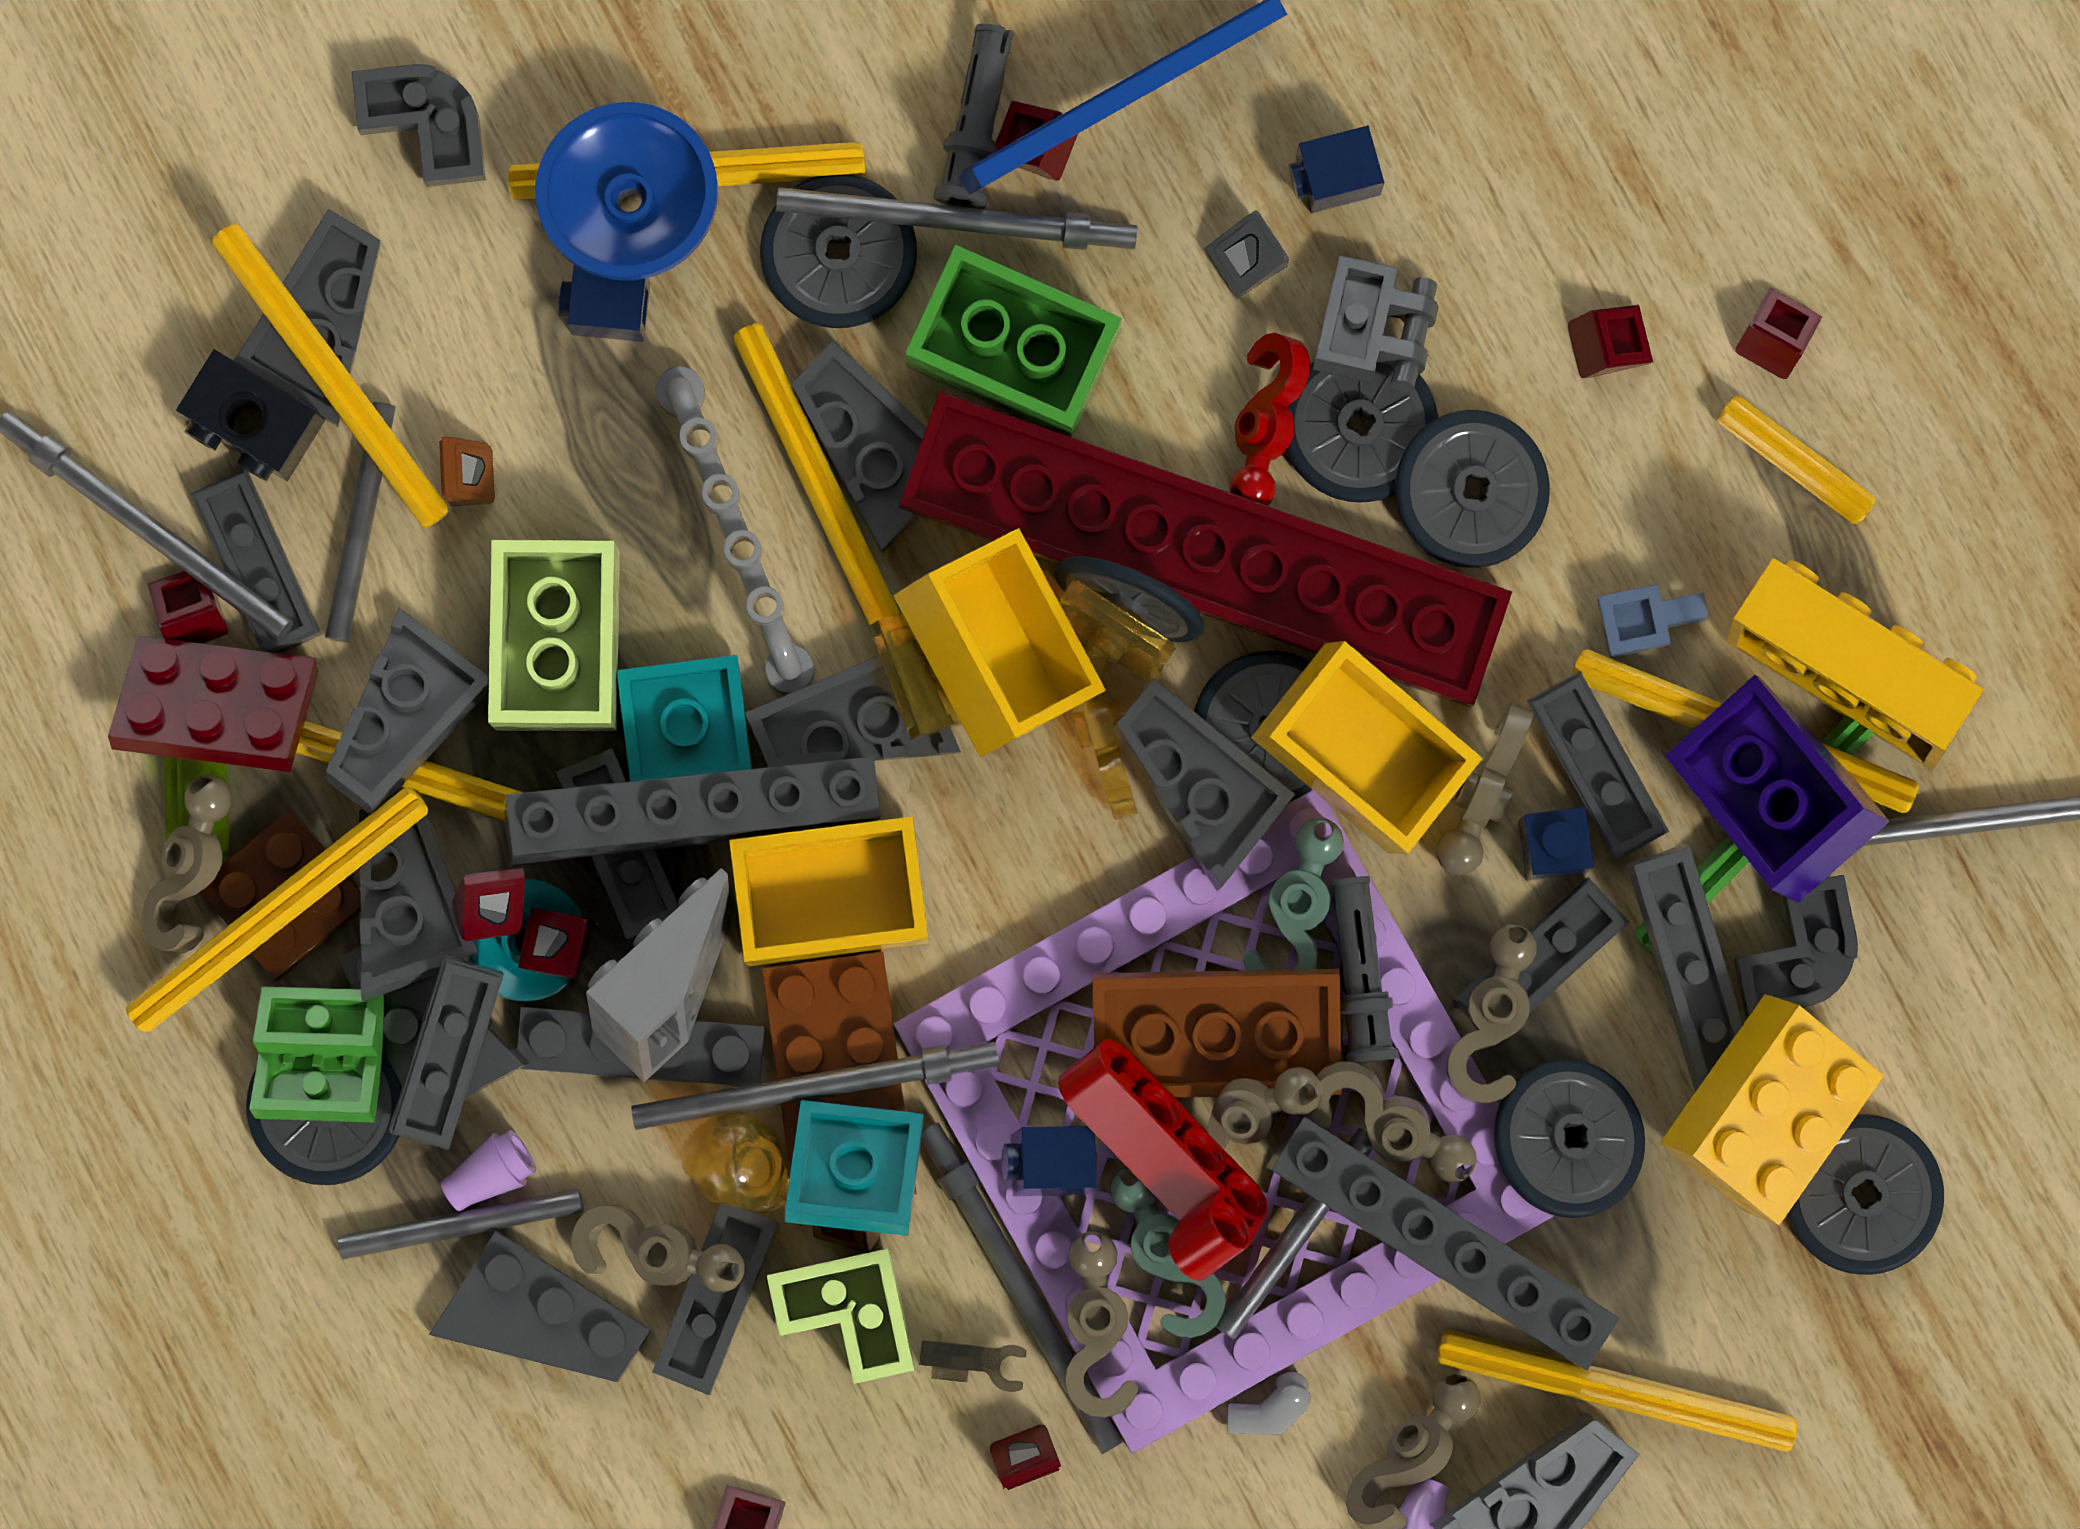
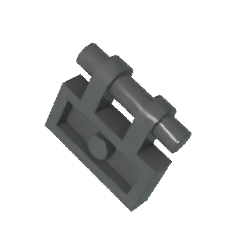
[1313,255,1439,393]

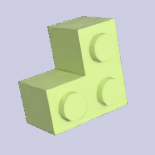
[767,1249,916,1384]

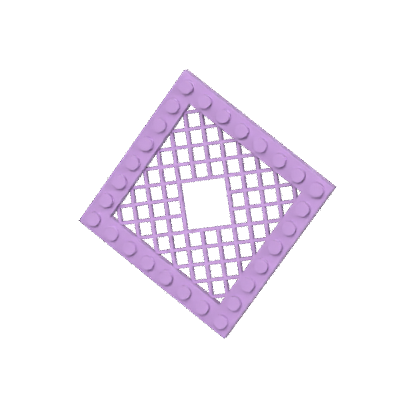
[893,790,1554,1454]

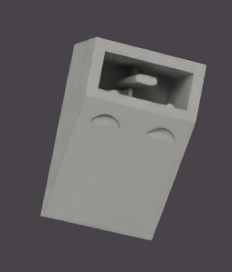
[586,868,732,1082]

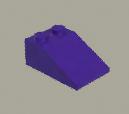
[1665,675,1890,903]

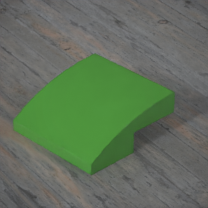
[249,987,384,1123]

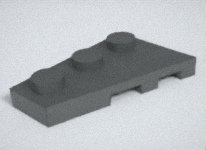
[234,209,381,427]
[326,608,489,814]

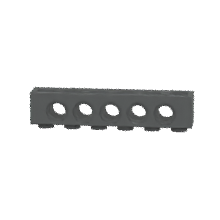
[503,756,881,865]
[1266,1116,1620,1371]

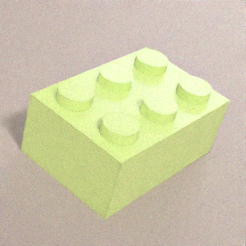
[488,540,620,731]

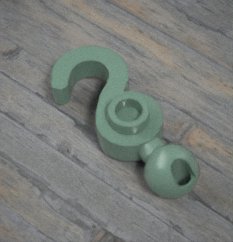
[1244,817,1344,971]
[1110,1166,1226,1338]

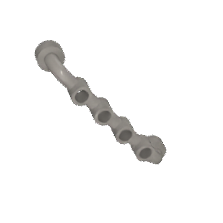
[656,366,815,695]

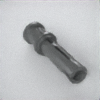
[933,24,1014,209]
[1331,876,1400,1064]

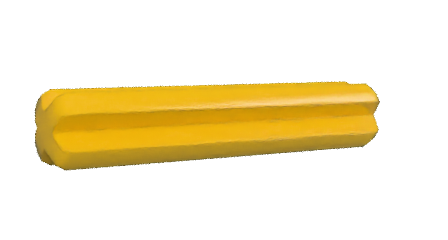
[1717,395,1876,524]

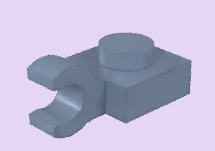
[1597,584,1709,658]

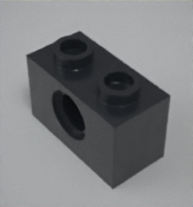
[175,349,325,482]

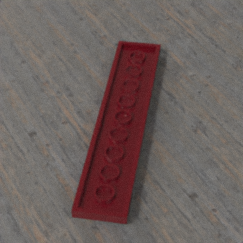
[899,391,1513,708]

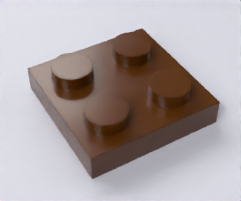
[200,809,361,981]

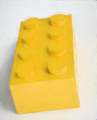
[1726,558,1985,771]

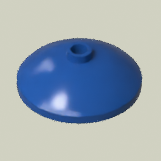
[535,102,718,280]

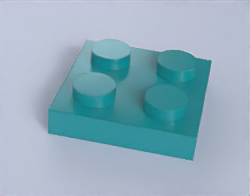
[617,655,752,782]
[785,1100,923,1236]

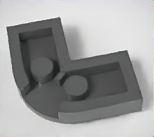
[352,64,486,187]
[1734,875,1858,1019]

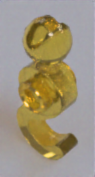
[1072,644,1138,820]

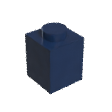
[1289,125,1385,214]
[559,265,650,342]
[1518,807,1594,881]
[1002,1126,1097,1196]

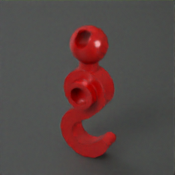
[1229,332,1310,506]

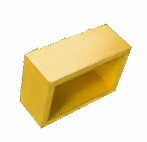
[893,528,1106,758]
[1251,641,1483,854]
[729,816,930,967]
[1660,994,1884,1226]

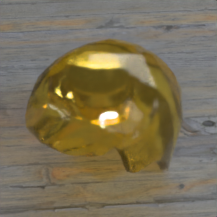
[681,1112,789,1213]

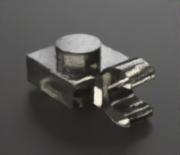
[919,1340,1027,1392]

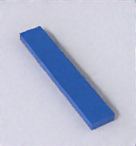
[959,0,1288,195]

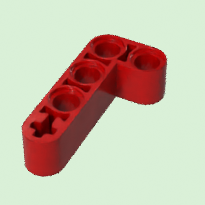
[1058,1039,1268,1281]

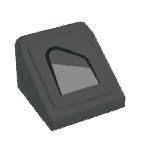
[1204,210,1289,299]

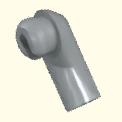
[1227,1372,1311,1435]

